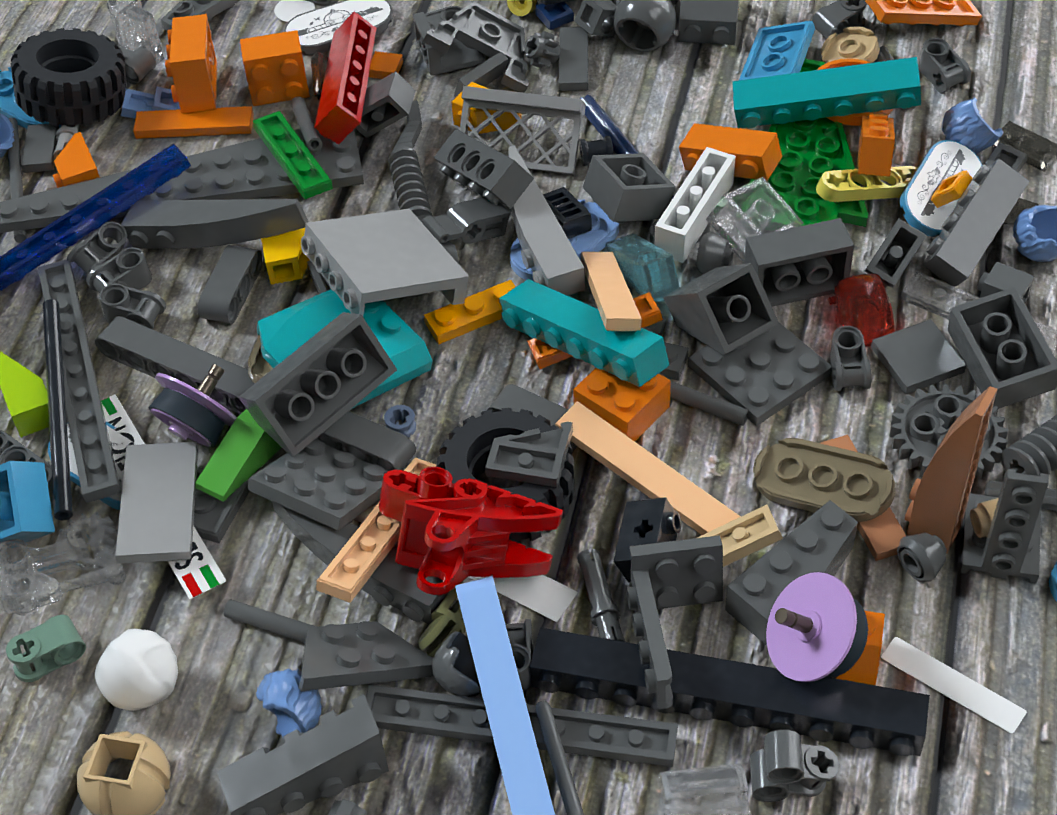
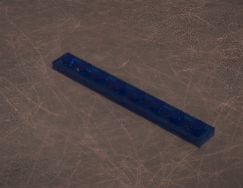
[0,143,191,291]

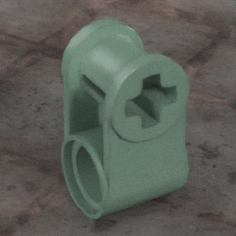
[6,615,86,682]

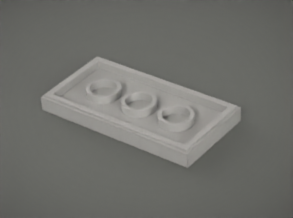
[115,442,198,564]

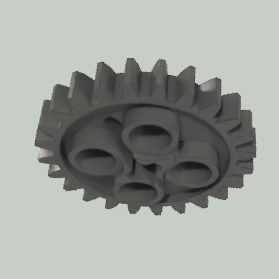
[889,384,1008,479]

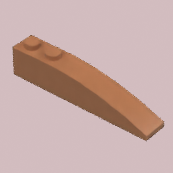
[904,386,998,554]

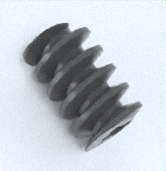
[1001,415,1057,476]

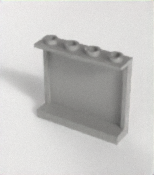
[301,209,469,316]

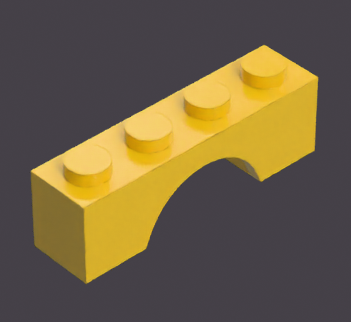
[261,228,310,285]

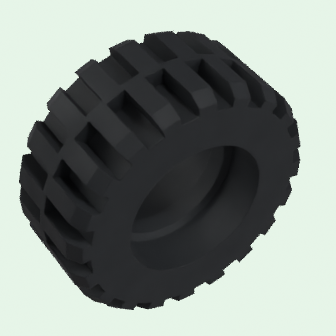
[11,28,127,127]
[436,408,575,544]

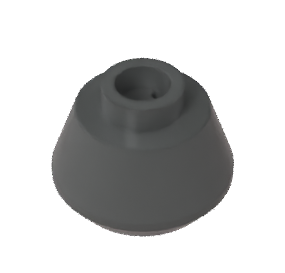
[696,231,734,275]
[897,533,947,582]

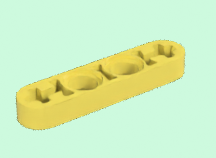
[816,166,918,202]

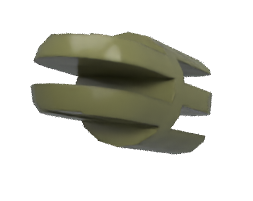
[418,581,466,657]

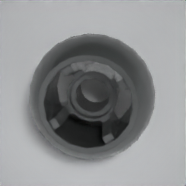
[614,0,676,51]

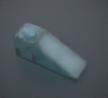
[605,233,680,302]

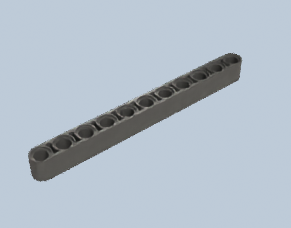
[95,316,416,471]

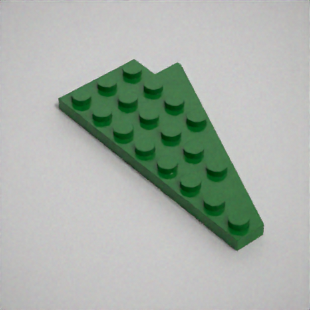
[737,59,868,232]

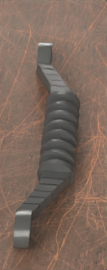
[388,100,459,264]

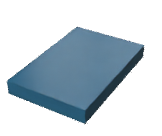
[739,21,815,80]

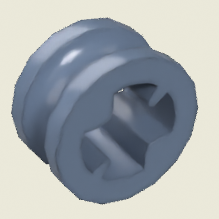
[384,405,416,437]

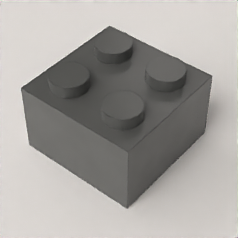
[583,153,676,223]

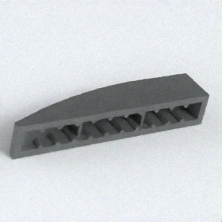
[121,199,309,249]
[272,501,449,625]

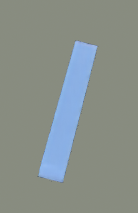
[455,576,555,815]

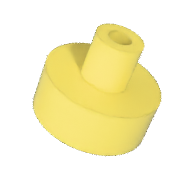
[507,0,537,16]

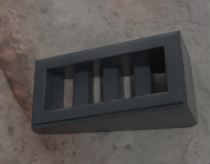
[543,187,592,239]

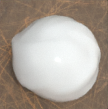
[95,629,178,711]

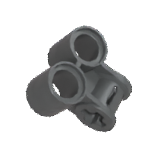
[749,730,840,802]

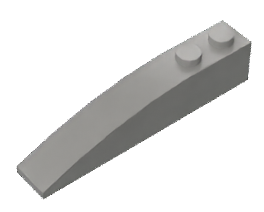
[509,145,585,295]

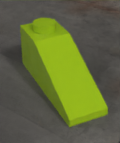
[0,351,49,437]

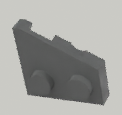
[485,422,573,488]

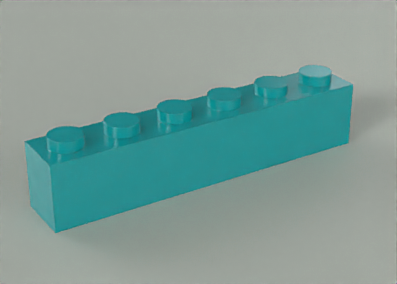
[732,57,921,128]
[499,279,669,387]

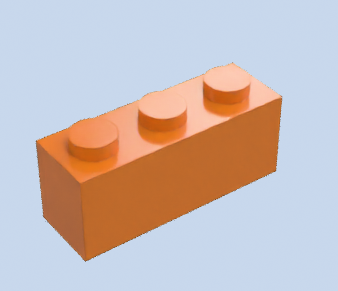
[858,112,895,177]
[679,123,783,181]

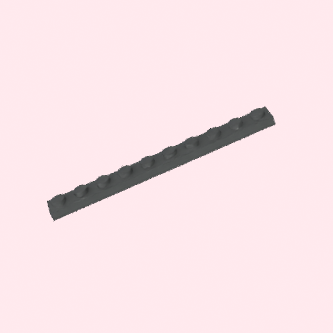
[38,259,121,503]

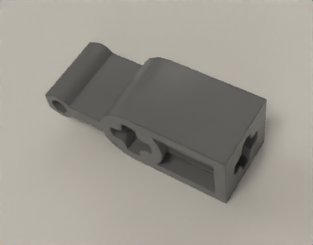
[423,197,510,244]

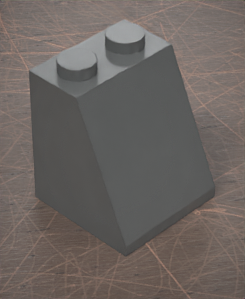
[678,0,740,45]
[663,263,779,354]

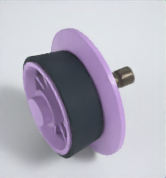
[148,364,237,447]
[766,572,868,682]

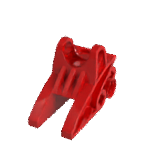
[379,467,563,595]

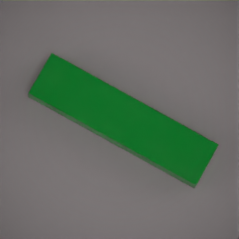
[253,111,333,199]

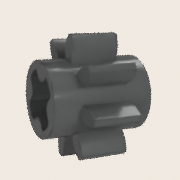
[525,31,560,68]

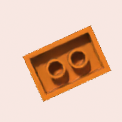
[165,14,218,113]

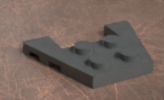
[423,2,529,93]

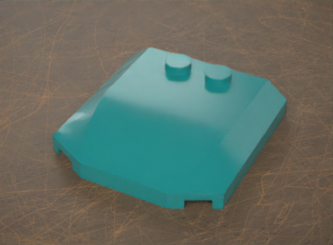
[257,289,433,408]

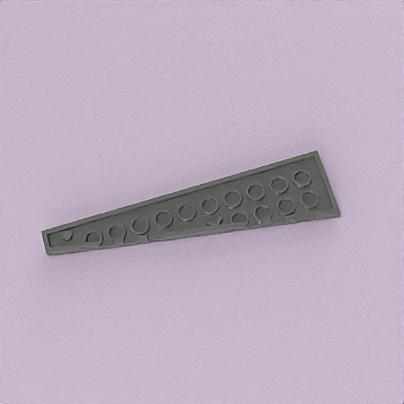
[0,129,364,233]

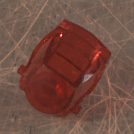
[828,274,895,347]

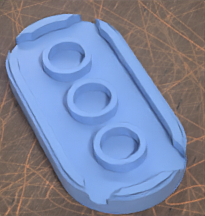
[510,199,619,281]

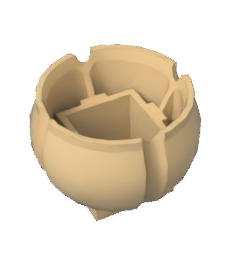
[77,731,171,815]

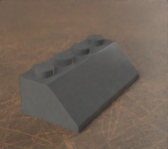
[239,312,397,457]

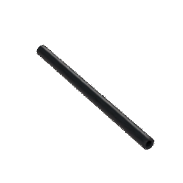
[42,299,73,521]

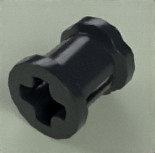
[579,135,613,167]

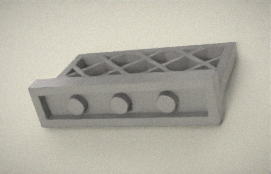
[459,86,586,175]

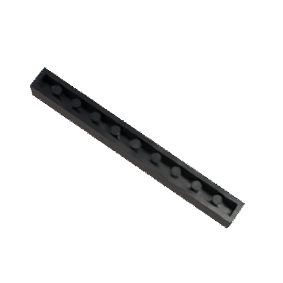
[530,627,930,756]

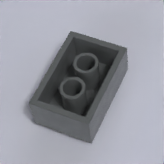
[744,218,854,307]
[948,286,1057,409]

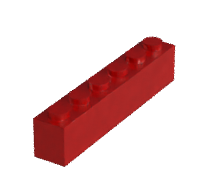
[314,11,377,145]

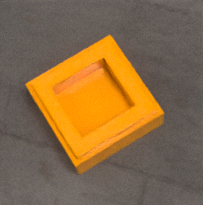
[931,170,973,208]

